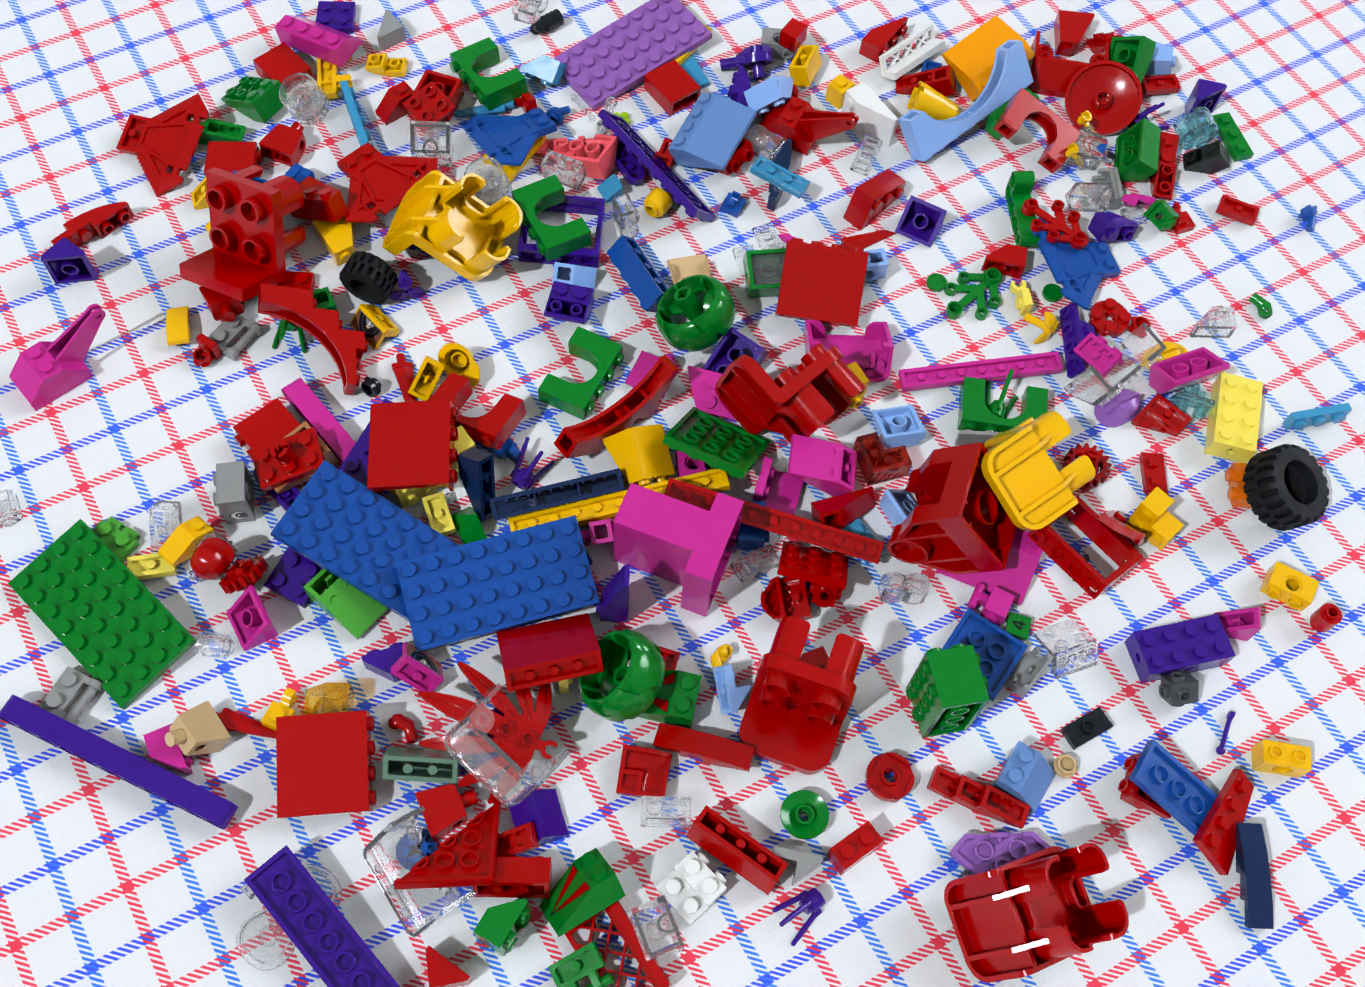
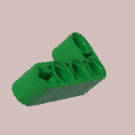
[1005,171,1040,248]

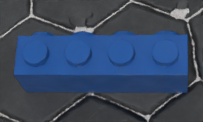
[607,235,668,313]

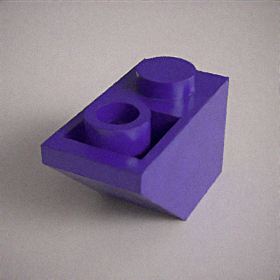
[1087,212,1139,242]
[361,642,404,682]

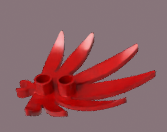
[418,662,558,804]

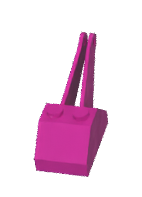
[9,304,106,411]

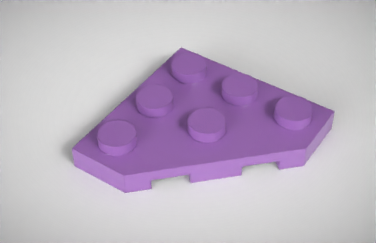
[948,831,1051,874]

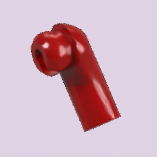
[388,714,419,744]

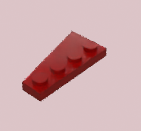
[1192,769,1254,875]

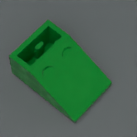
[221,76,291,123]

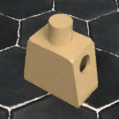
[165,701,231,756]

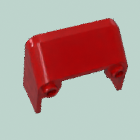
[1027,31,1109,98]

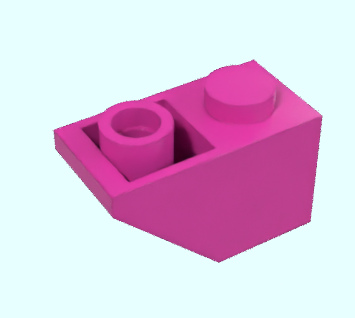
[143,724,194,775]

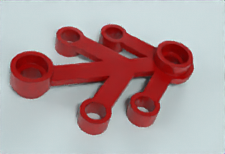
[1021,198,1089,250]

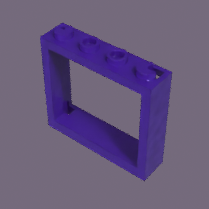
[518,195,605,268]

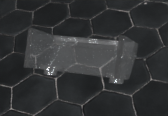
[444,684,570,806]
[363,806,476,937]

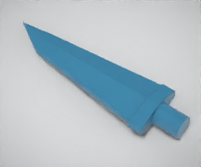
[454,101,514,117]

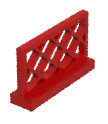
[565,900,673,987]

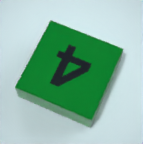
[1004,612,1032,641]

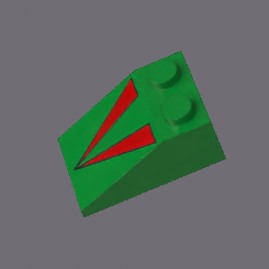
[639,670,702,729]
[539,848,626,937]

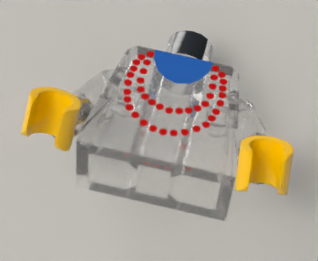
[1065,111,1116,171]

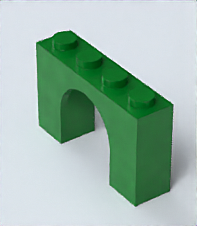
[450,37,528,111]
[512,175,591,262]
[538,326,624,420]
[957,376,1048,432]

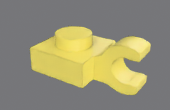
[1009,280,1033,317]

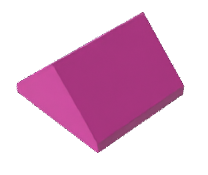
[226,585,279,651]

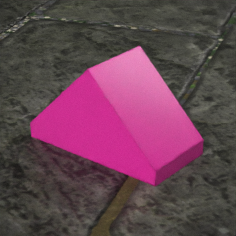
[1214,607,1261,641]

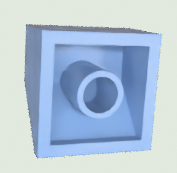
[744,75,793,116]

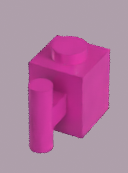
[580,519,614,545]
[967,583,1015,627]

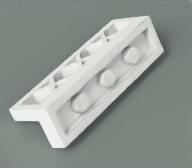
[879,23,945,81]

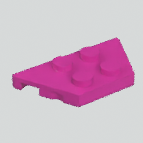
[687,365,738,422]

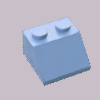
[992,741,1055,814]

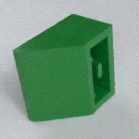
[473,898,532,956]

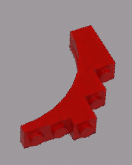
[257,283,368,395]
[553,356,680,459]

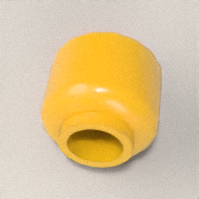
[643,188,673,217]

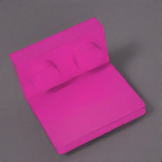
[752,457,803,515]

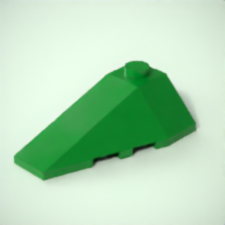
[1109,36,1156,84]

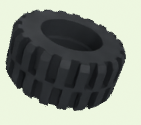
[1243,444,1329,531]

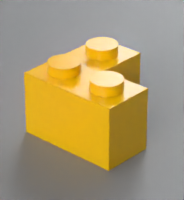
[1127,487,1184,550]

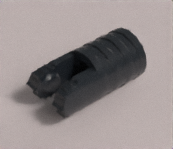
[530,9,564,35]

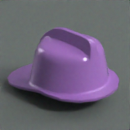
[1094,389,1141,427]

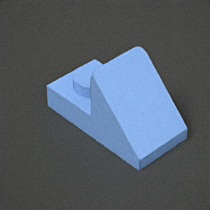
[713,664,752,714]

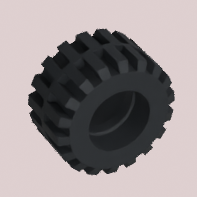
[339,251,398,305]

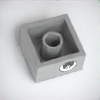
[213,461,255,524]

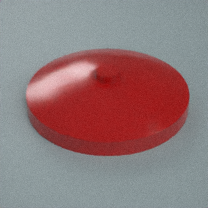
[1065,60,1143,136]

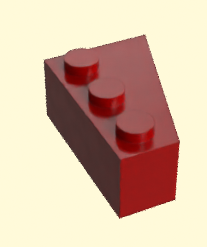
[290,176,348,222]

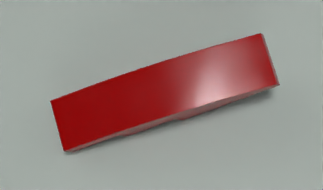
[653,723,755,772]
[927,765,1031,829]

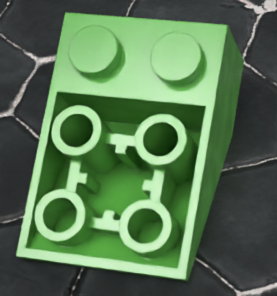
[303,568,388,640]

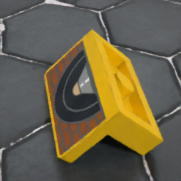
[350,304,400,349]

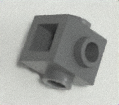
[1159,671,1199,707]

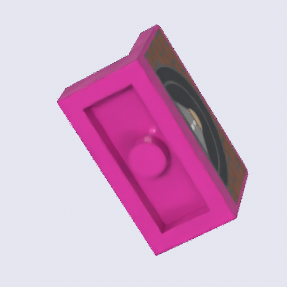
[390,642,444,692]

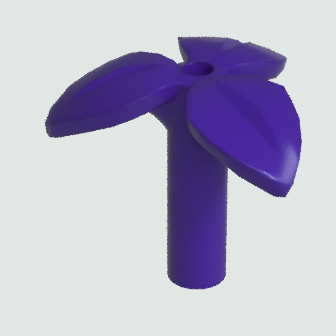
[390,270,425,301]

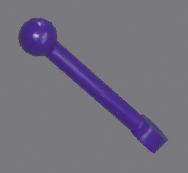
[1216,710,1235,755]

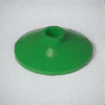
[780,790,829,840]

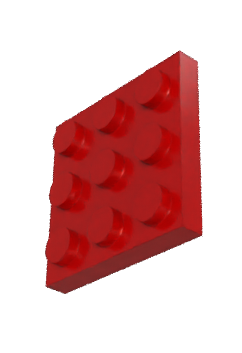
[777,541,849,590]

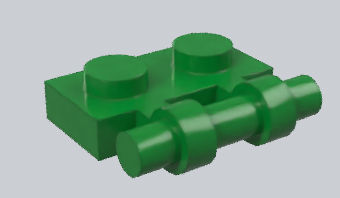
[548,941,614,987]

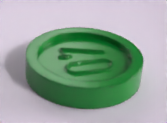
[926,273,947,292]
[1042,284,1062,302]

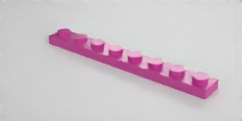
[898,351,1064,392]

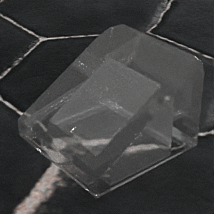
[1120,205,1147,225]

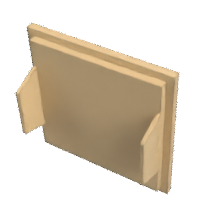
[667,254,712,285]

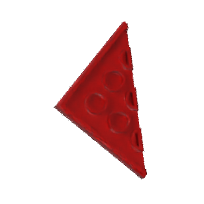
[394,800,501,890]

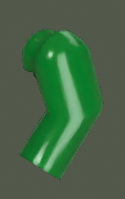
[1249,293,1272,319]

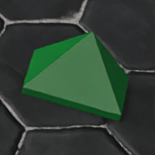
[451,507,486,544]

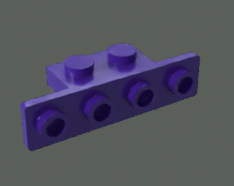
[1059,302,1095,379]

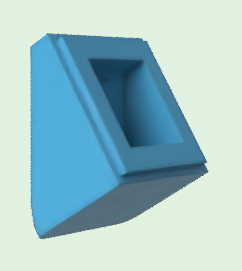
[597,174,623,203]

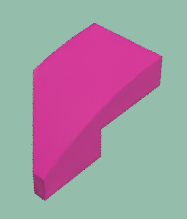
[1121,194,1157,207]

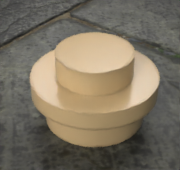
[1053,754,1077,778]

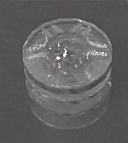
[279,73,330,126]
[464,157,512,206]

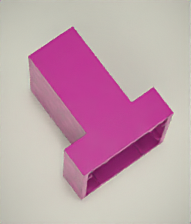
[613,483,744,617]

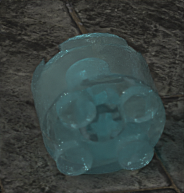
[1173,107,1220,150]

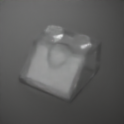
[410,121,454,167]

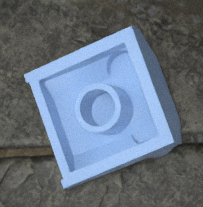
[871,404,926,449]

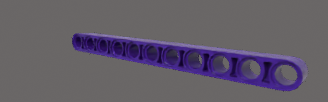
[0,694,239,830]

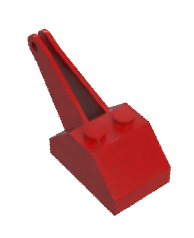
[756,96,859,156]

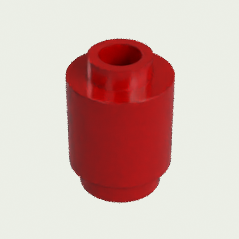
[1310,603,1342,632]

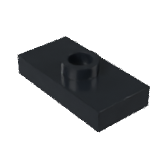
[1060,707,1113,750]

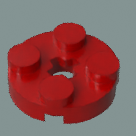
[1088,298,1131,338]
[865,752,915,803]

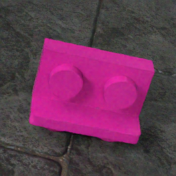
[1073,332,1124,377]

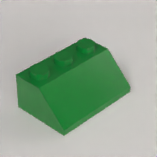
[1113,118,1161,181]

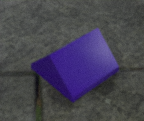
[1183,79,1227,126]
[895,195,947,247]
[41,237,98,284]
[508,789,569,846]

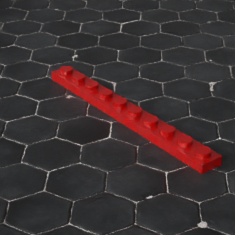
[664,477,885,564]

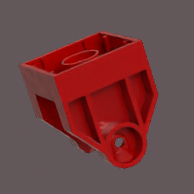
[887,442,1016,575]

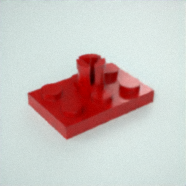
[251,427,325,492]

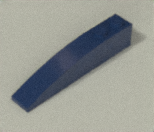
[489,468,625,521]

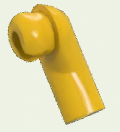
[710,644,733,674]

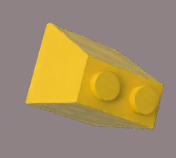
[603,424,675,486]

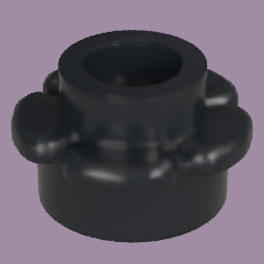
[361,377,381,397]

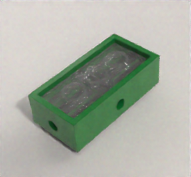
[743,245,826,298]

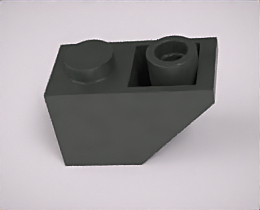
[1183,140,1230,174]

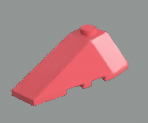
[536,134,618,180]

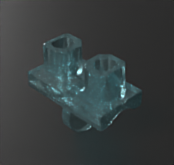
[1170,383,1215,420]

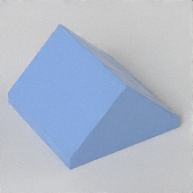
[879,489,918,527]

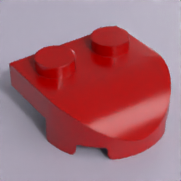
[761,576,813,623]

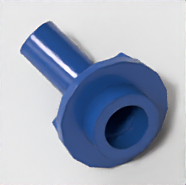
[546,106,570,126]
[1298,204,1318,232]

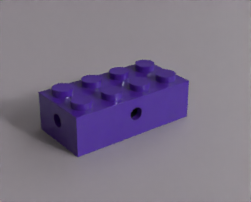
[1124,614,1236,684]

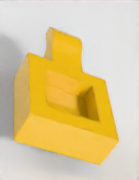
[261,687,298,731]

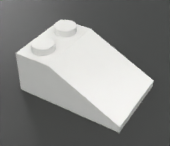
[842,82,898,147]

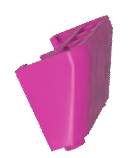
[804,320,894,382]

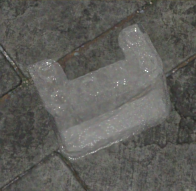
[1063,322,1167,407]

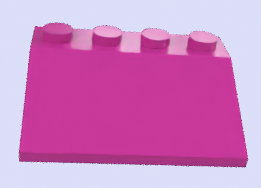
[936,527,1042,606]

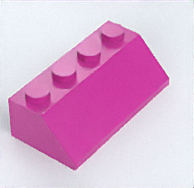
[275,15,363,67]

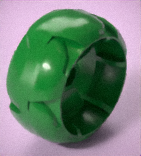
[655,275,735,352]
[579,629,665,722]

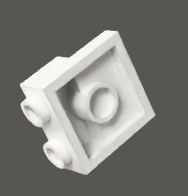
[655,850,727,927]

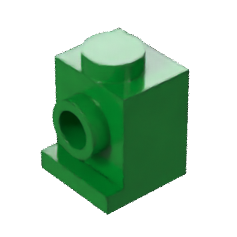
[1143,200,1180,231]
[313,286,338,311]

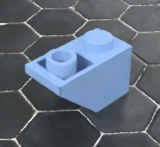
[552,262,597,288]

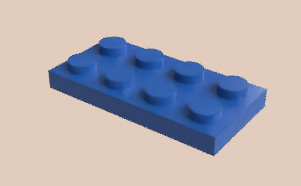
[1129,739,1218,836]

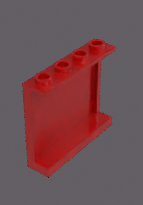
[775,238,869,328]
[367,399,459,495]
[496,613,604,692]
[276,710,377,819]

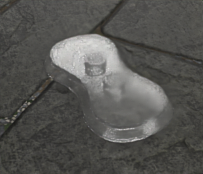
[236,864,342,971]

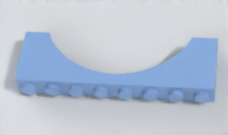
[898,39,1034,162]

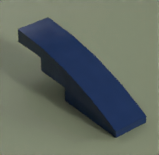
[767,137,792,211]
[1236,822,1274,929]

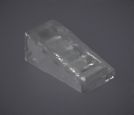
[850,135,883,177]
[752,223,785,250]

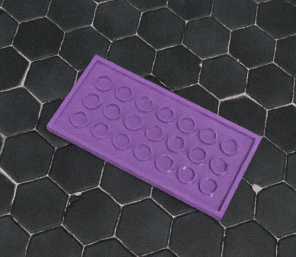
[553,0,712,111]

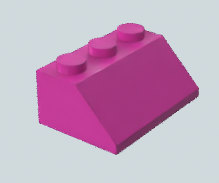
[1149,347,1230,395]

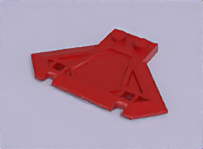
[116,93,210,197]
[337,142,438,223]

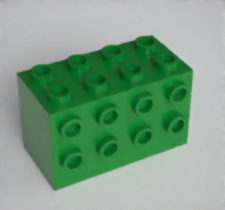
[906,644,990,738]

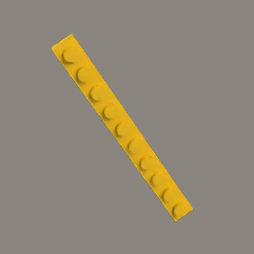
[508,469,730,532]

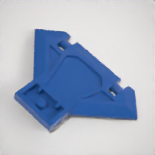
[464,108,558,166]
[1031,217,1121,310]

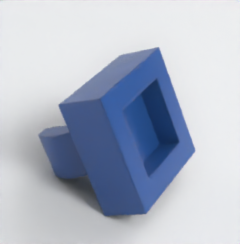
[720,190,746,218]

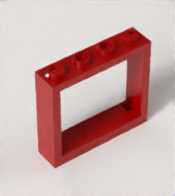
[1028,496,1143,600]

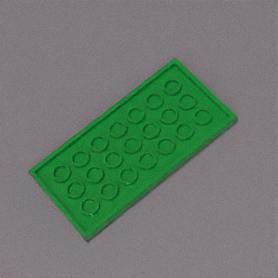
[8,519,198,710]

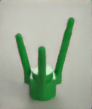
[272,319,306,353]
[985,369,1018,418]

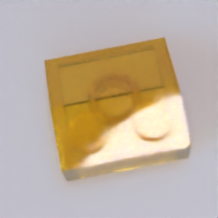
[303,682,355,715]

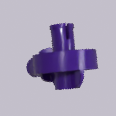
[720,45,773,79]

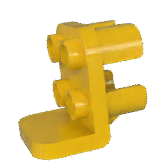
[382,170,523,281]
[981,411,1096,531]

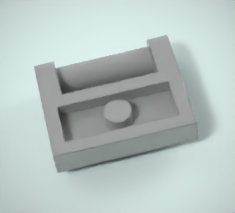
[208,315,263,361]
[38,667,103,725]

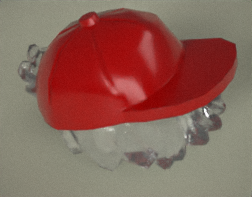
[189,532,239,582]

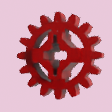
[1063,443,1112,488]
[219,555,269,594]

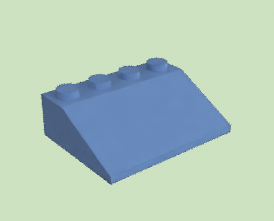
[668,93,757,170]

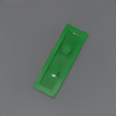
[1210,112,1254,162]

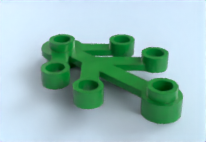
[944,268,1002,321]

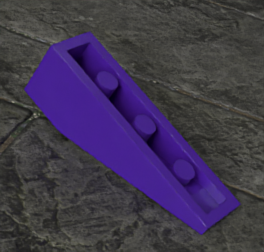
[596,564,630,623]

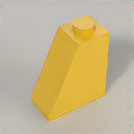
[312,205,356,266]

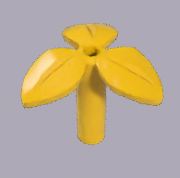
[1024,311,1059,344]

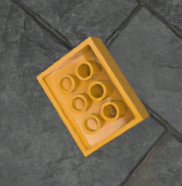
[942,15,1035,101]

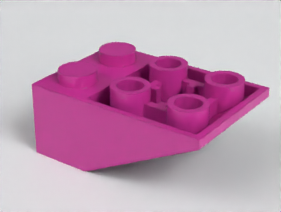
[787,434,857,497]

